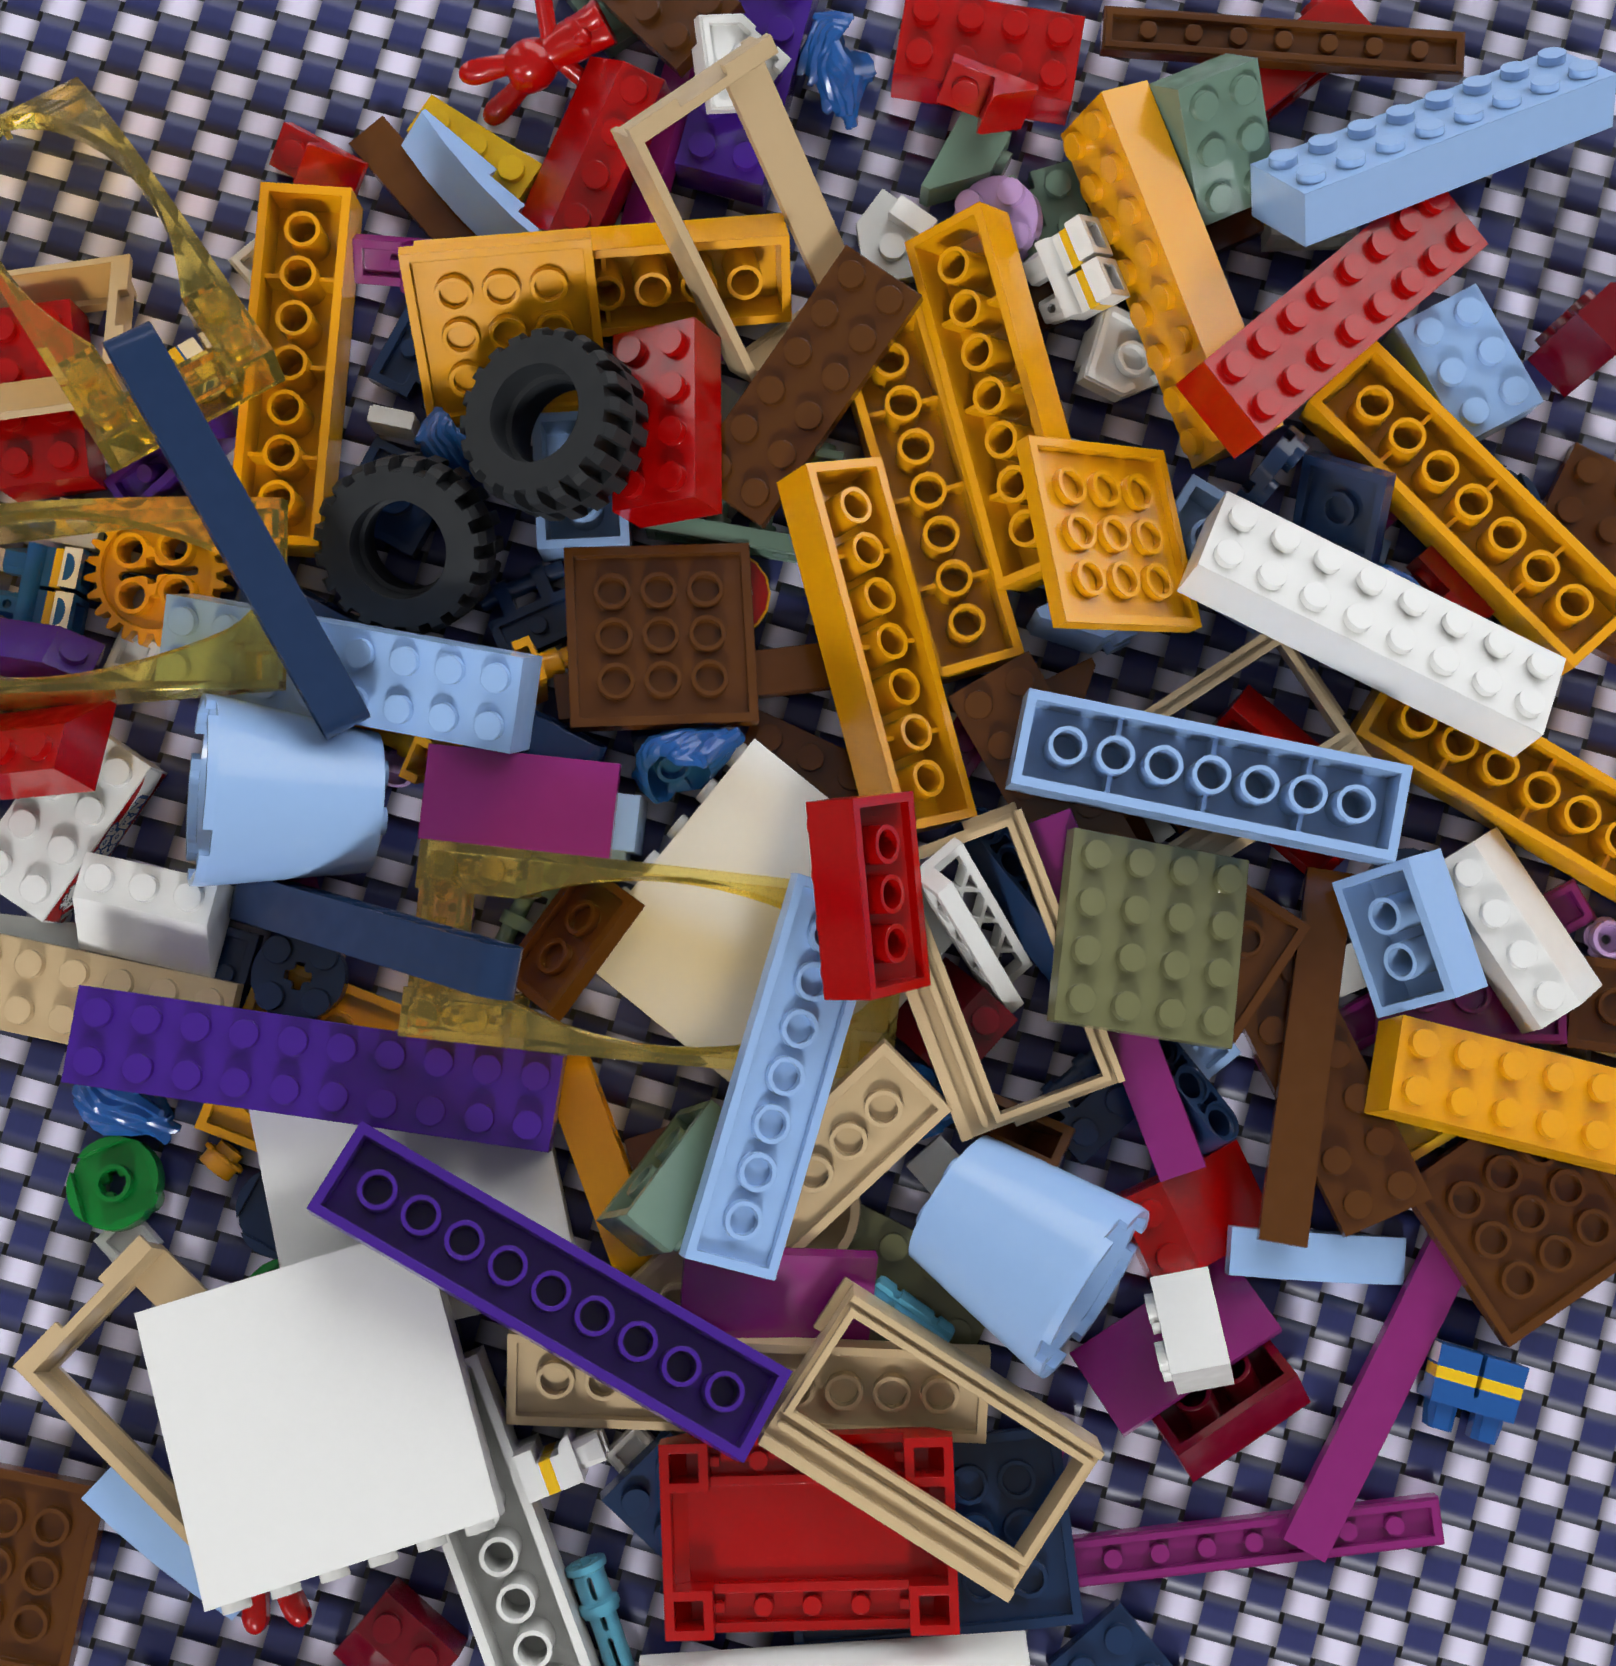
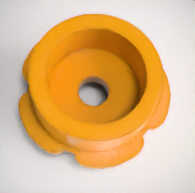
[199,1139,244,1182]

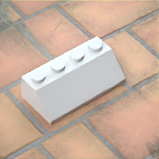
[1444,827,1602,1034]

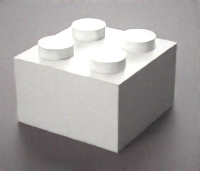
[1144,1266,1235,1395]

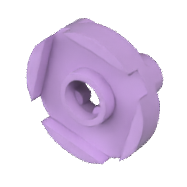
[953,175,1043,262]

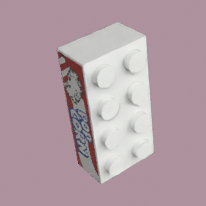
[0,734,168,925]

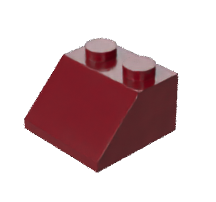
[885,957,1018,1072]
[333,1576,468,1666]

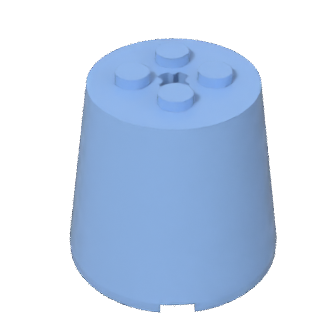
[186,693,389,887]
[908,1135,1150,1379]

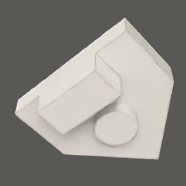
[691,13,791,114]
[856,189,938,283]
[1073,305,1159,403]

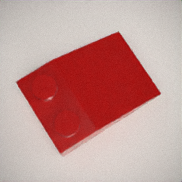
[1116,1139,1262,1284]

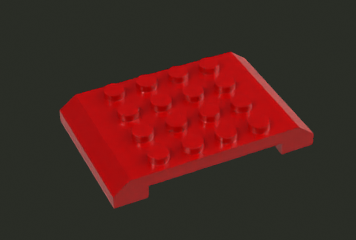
[658,1427,960,1641]

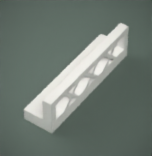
[920,837,1033,1014]

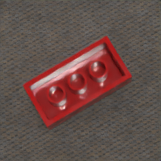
[891,0,1085,125]
[0,298,108,503]
[612,317,722,528]

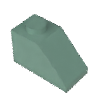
[919,112,1013,207]

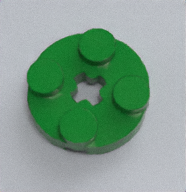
[66,1136,165,1232]

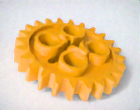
[84,499,234,648]

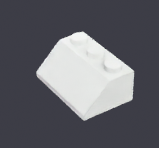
[72,851,234,978]

